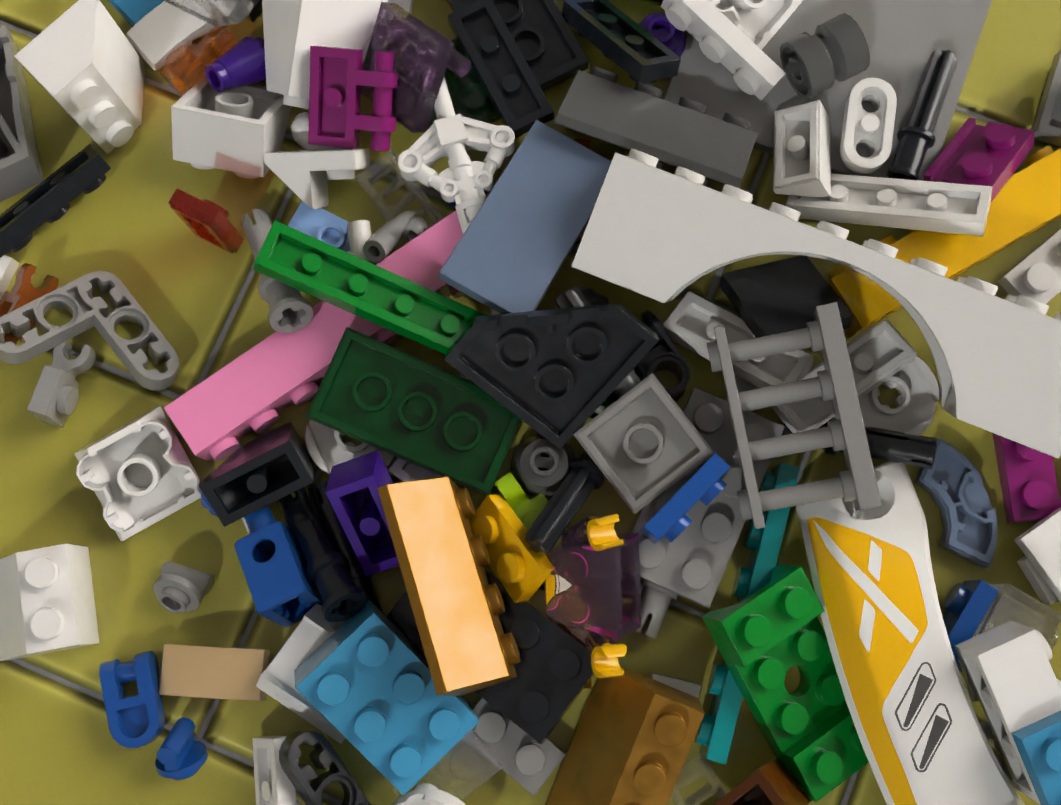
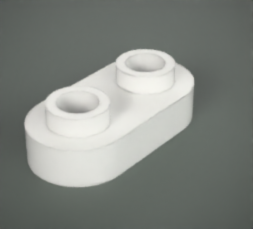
[840,77,897,174]

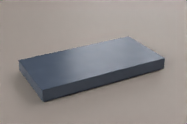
[439,120,612,314]

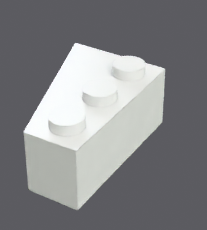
[955,620,1061,805]

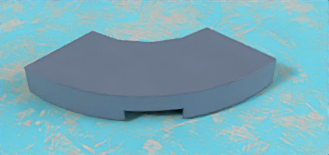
[914,438,998,569]

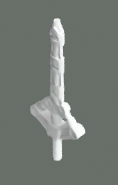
[398,69,515,315]

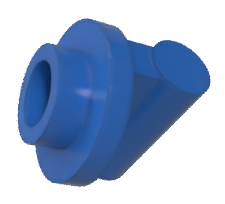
[155,717,208,780]

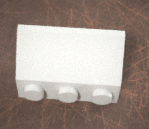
[14,0,146,155]

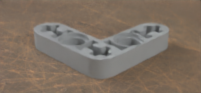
[0,271,179,390]

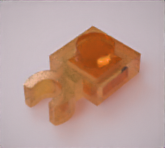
[158,24,238,95]

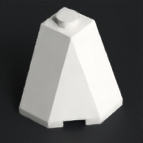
[262,0,388,109]

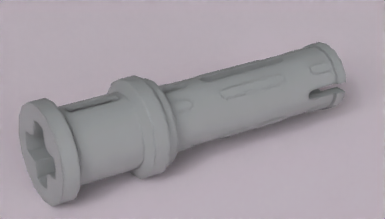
[241,209,313,333]

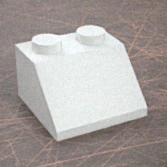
[171,75,292,179]
[0,544,100,661]

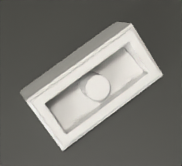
[773,100,831,197]

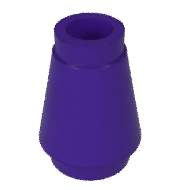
[205,37,266,92]

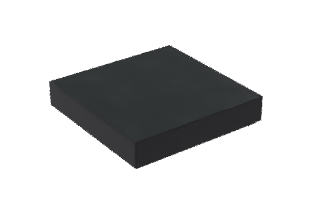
[719,255,854,338]

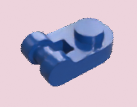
[99,651,165,748]

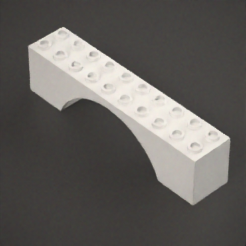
[571,149,1061,459]

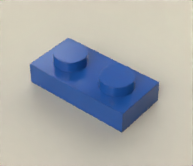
[640,453,730,544]
[943,579,999,663]

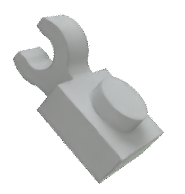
[27,341,96,427]

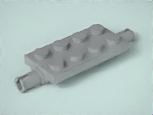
[616,375,785,640]

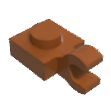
[0,263,59,345]

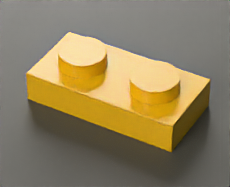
[469,494,555,603]

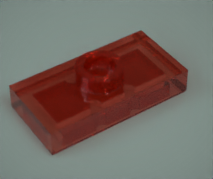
[168,188,244,254]

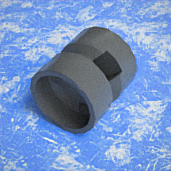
[780,13,870,99]

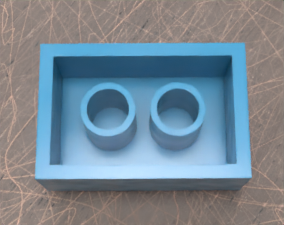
[294,599,480,796]

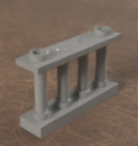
[706,302,882,529]

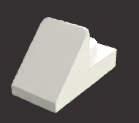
[263,148,370,209]

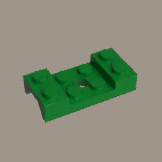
[702,564,868,802]

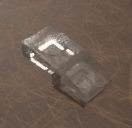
[392,729,502,801]

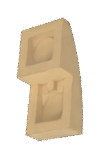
[159,644,270,701]

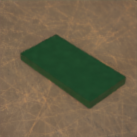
[306,327,521,496]

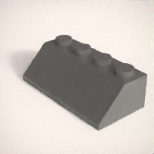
[554,66,758,188]

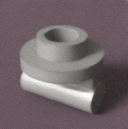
[153,560,214,613]

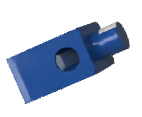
[234,506,323,628]

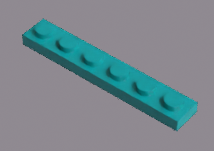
[695,462,800,765]

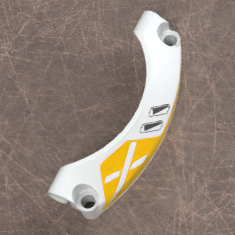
[796,462,1025,805]

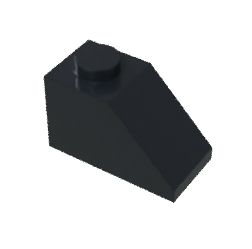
[199,421,314,527]

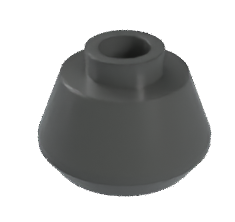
[511,434,576,499]

